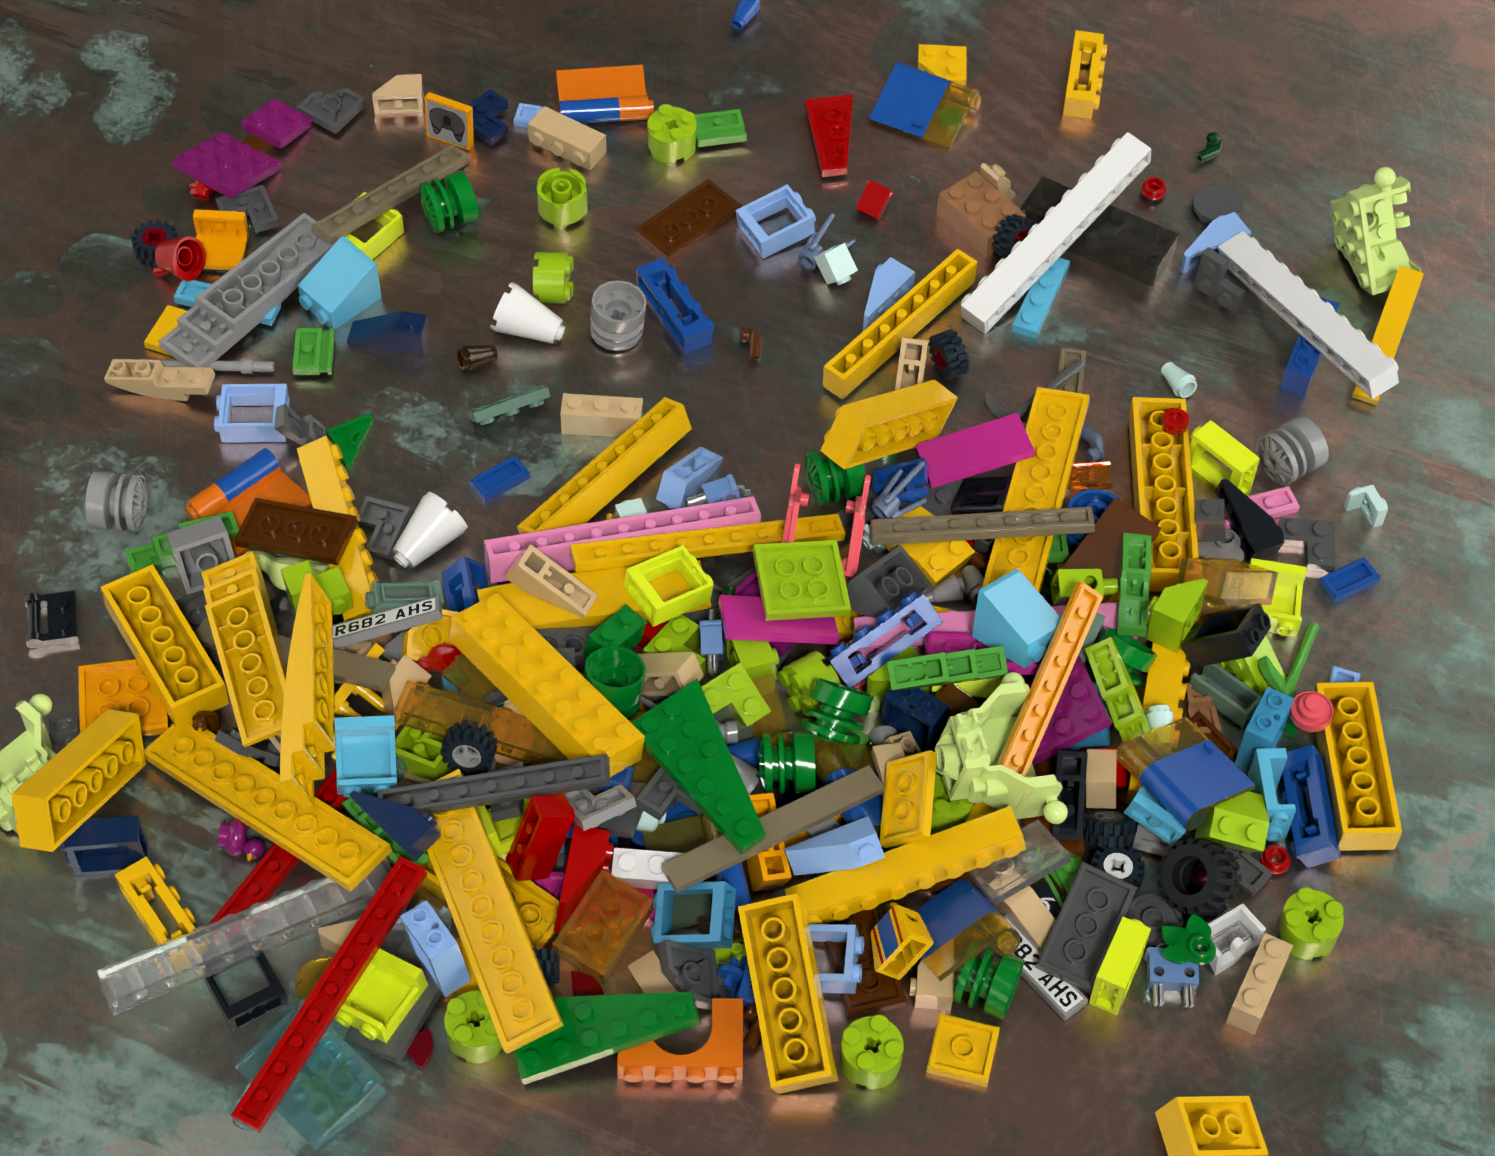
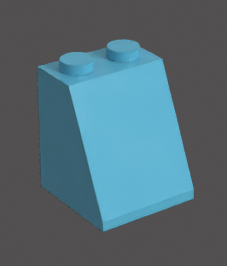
[298,236,382,330]
[972,569,1061,669]

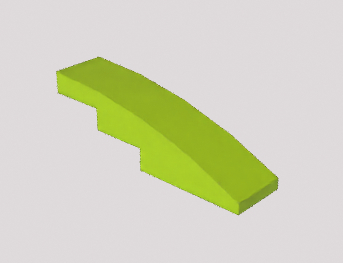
[1085,637,1158,760]

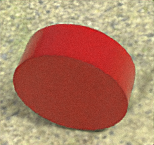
[1161,408,1190,435]

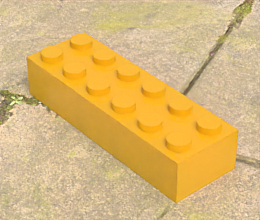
[820,379,958,469]
[100,564,229,728]
[1314,682,1402,851]
[12,709,146,852]
[738,893,839,1094]

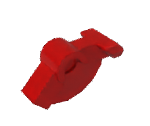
[416,644,464,676]

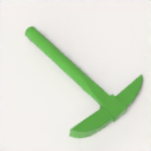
[1258,622,1319,698]

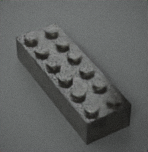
[1020,176,1179,287]

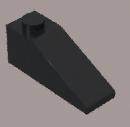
[1214,478,1285,562]
[1052,750,1088,842]

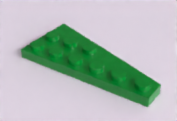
[631,679,766,855]
[514,992,701,1085]

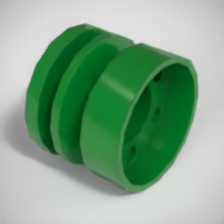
[419,170,479,234]
[804,448,866,506]
[1084,626,1157,692]
[584,646,646,720]
[800,678,874,744]
[758,732,816,794]
[953,941,1025,1020]

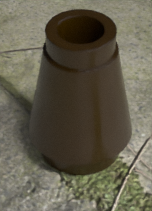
[457,345,498,371]

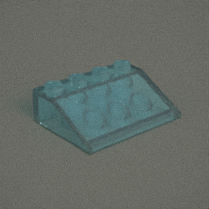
[235,999,395,1152]

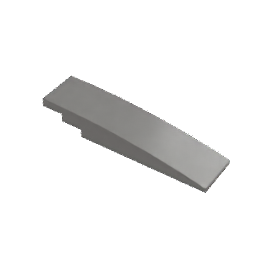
[159,213,338,367]

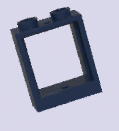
[881,688,949,752]
[60,815,148,877]

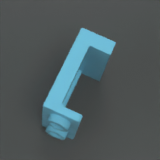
[335,715,397,798]
[1247,748,1296,841]
[1124,751,1186,846]

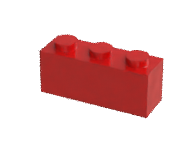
[506,794,575,881]

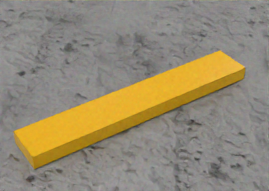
[1352,265,1424,406]

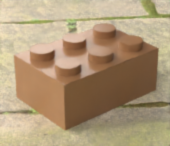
[936,171,1026,258]

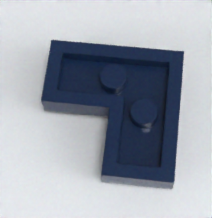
[468,89,509,146]

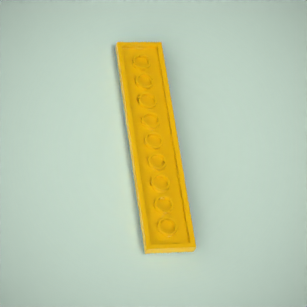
[982,387,1090,593]
[144,721,392,892]
[427,769,564,1054]

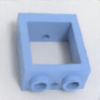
[736,184,816,259]
[214,384,290,443]
[400,900,471,997]
[809,924,864,994]

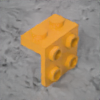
[193,209,249,270]

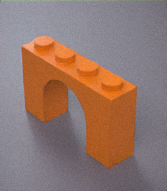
[617,998,743,1083]

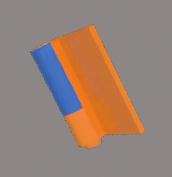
[556,65,654,124]
[184,448,312,557]

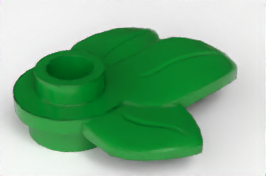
[1161,914,1216,965]

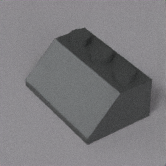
[846,545,935,618]

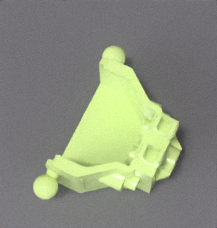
[1330,167,1421,295]
[934,672,1068,824]
[0,694,56,834]

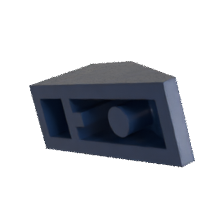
[347,311,429,355]
[349,791,441,862]

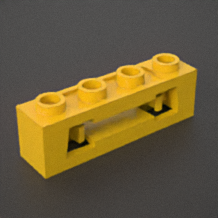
[1063,30,1107,119]
[115,856,211,977]

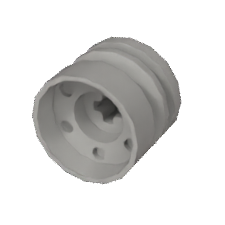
[589,280,647,351]
[1256,415,1329,486]
[85,471,147,532]

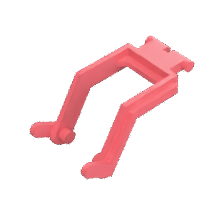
[782,463,871,582]

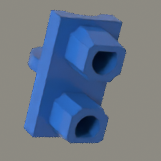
[717,956,756,1006]

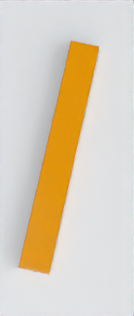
[997,581,1104,777]

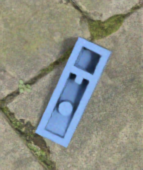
[1180,212,1251,274]
[863,257,915,331]
[656,446,724,509]
[784,816,885,876]

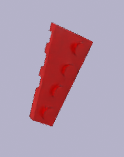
[805,94,853,177]

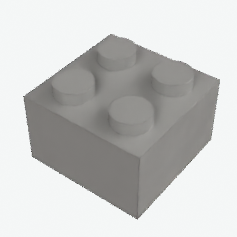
[166,516,235,595]

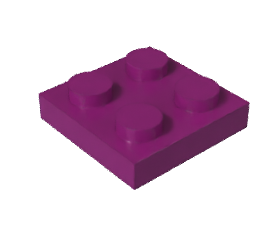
[242,98,312,149]

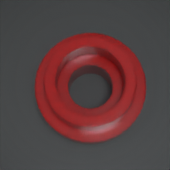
[1141,177,1167,200]
[189,180,214,200]
[1260,845,1290,874]

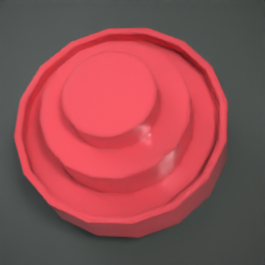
[1290,691,1334,732]

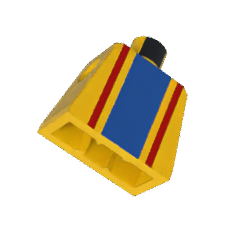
[871,902,934,980]

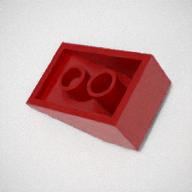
[553,824,614,933]

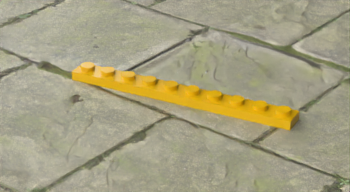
[569,513,846,572]

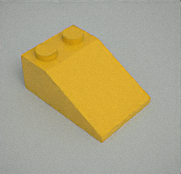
[884,502,975,587]
[1155,1096,1269,1156]

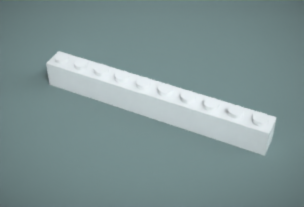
[961,132,1151,335]
[1217,231,1399,399]

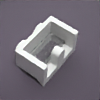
[1200,903,1266,976]

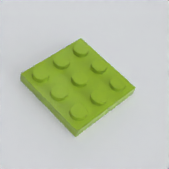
[753,540,851,621]

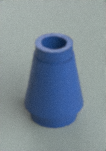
[730,0,761,30]

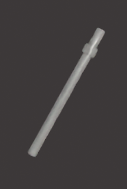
[117,358,275,374]

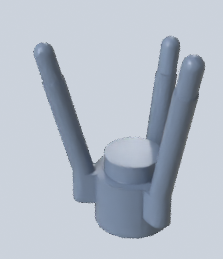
[798,213,856,270]
[872,461,927,519]

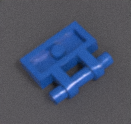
[873,457,928,503]

